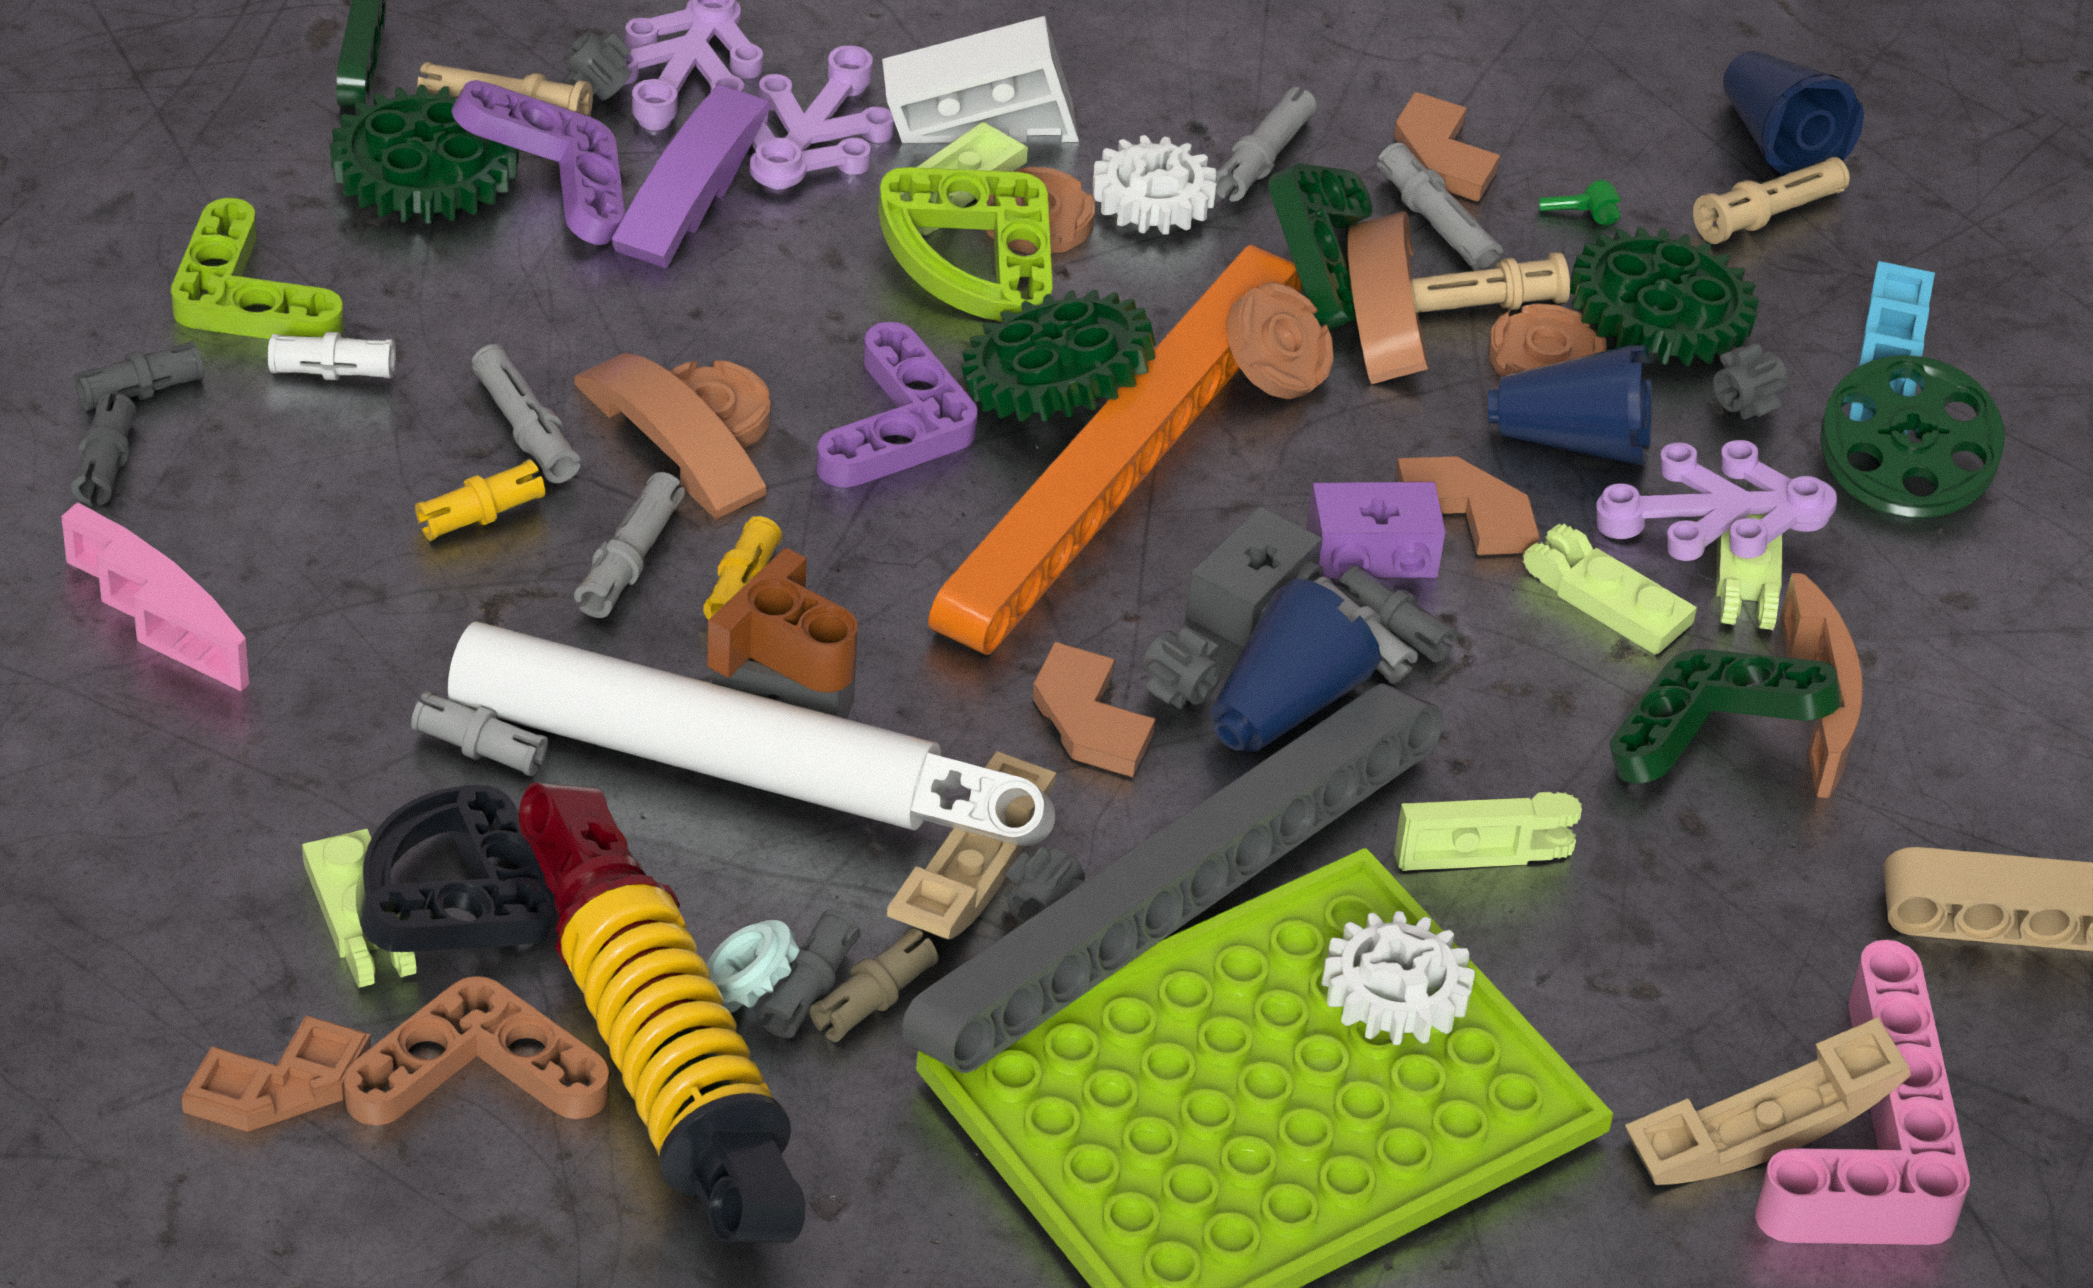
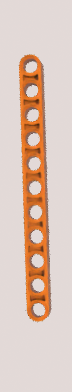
[928,245,1302,655]

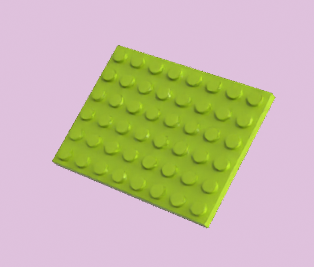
[916,847,1614,1288]

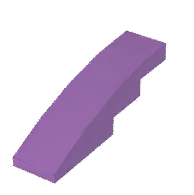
[611,84,771,269]

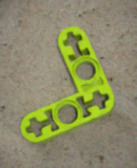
[171,198,344,339]

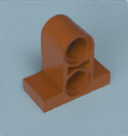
[707,547,858,693]

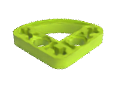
[878,167,1053,322]

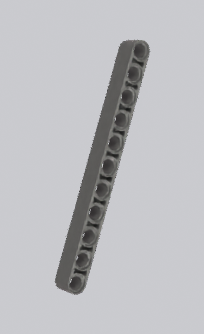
[902,684,1443,1073]

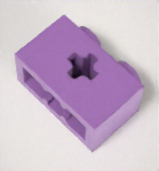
[1306,482,1446,579]

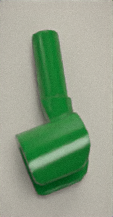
[1539,180,1621,225]

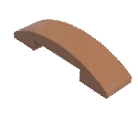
[1348,210,1428,384]
[574,353,766,520]
[1780,573,1863,798]

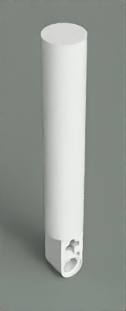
[448,621,1055,846]

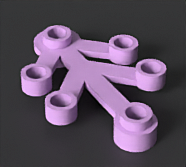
[624,0,763,130]
[750,45,894,190]
[1596,440,1837,561]

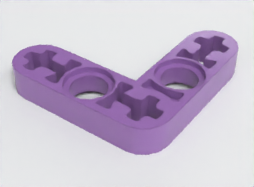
[452,80,625,245]
[816,322,978,488]

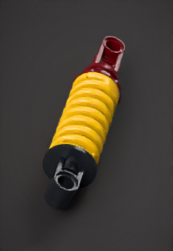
[519,782,805,1243]

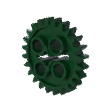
[330,85,519,223]
[1570,227,1759,366]
[961,289,1156,422]

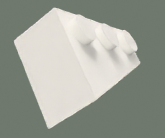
[882,16,1079,143]

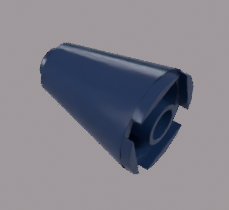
[1723,51,1864,176]
[1488,344,1652,465]
[1211,578,1381,752]

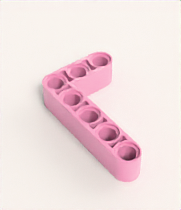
[1755,940,1970,1245]

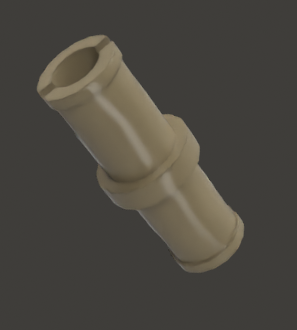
[810,928,938,1042]

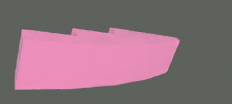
[61,502,249,692]

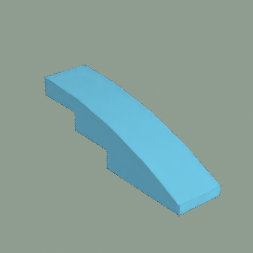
[1848,261,1935,434]

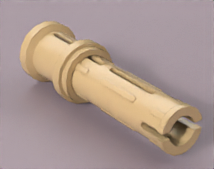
[417,62,593,117]
[1693,157,1850,244]
[1413,252,1570,313]

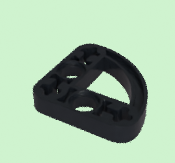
[356,784,556,953]

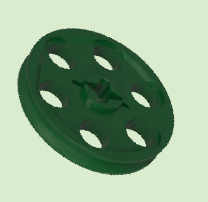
[1820,355,2005,519]

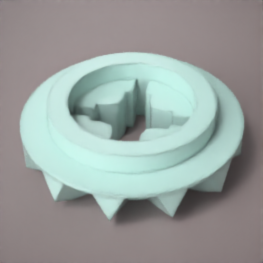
[707,920,800,1013]

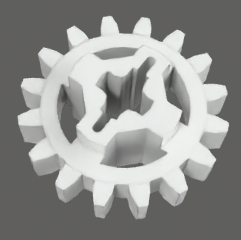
[1092,135,1217,235]
[1322,911,1475,1045]

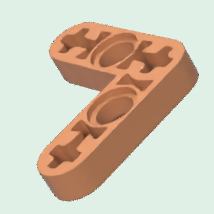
[343,976,609,1126]

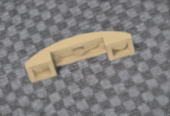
[887,751,1056,939]
[1625,1017,1911,1185]

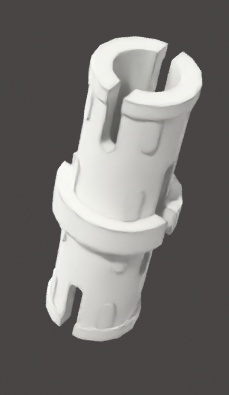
[268,332,396,381]

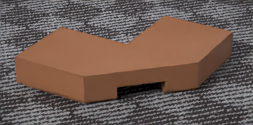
[1394,91,1500,201]
[1395,456,1540,555]
[1032,642,1155,777]
[181,1015,371,1132]

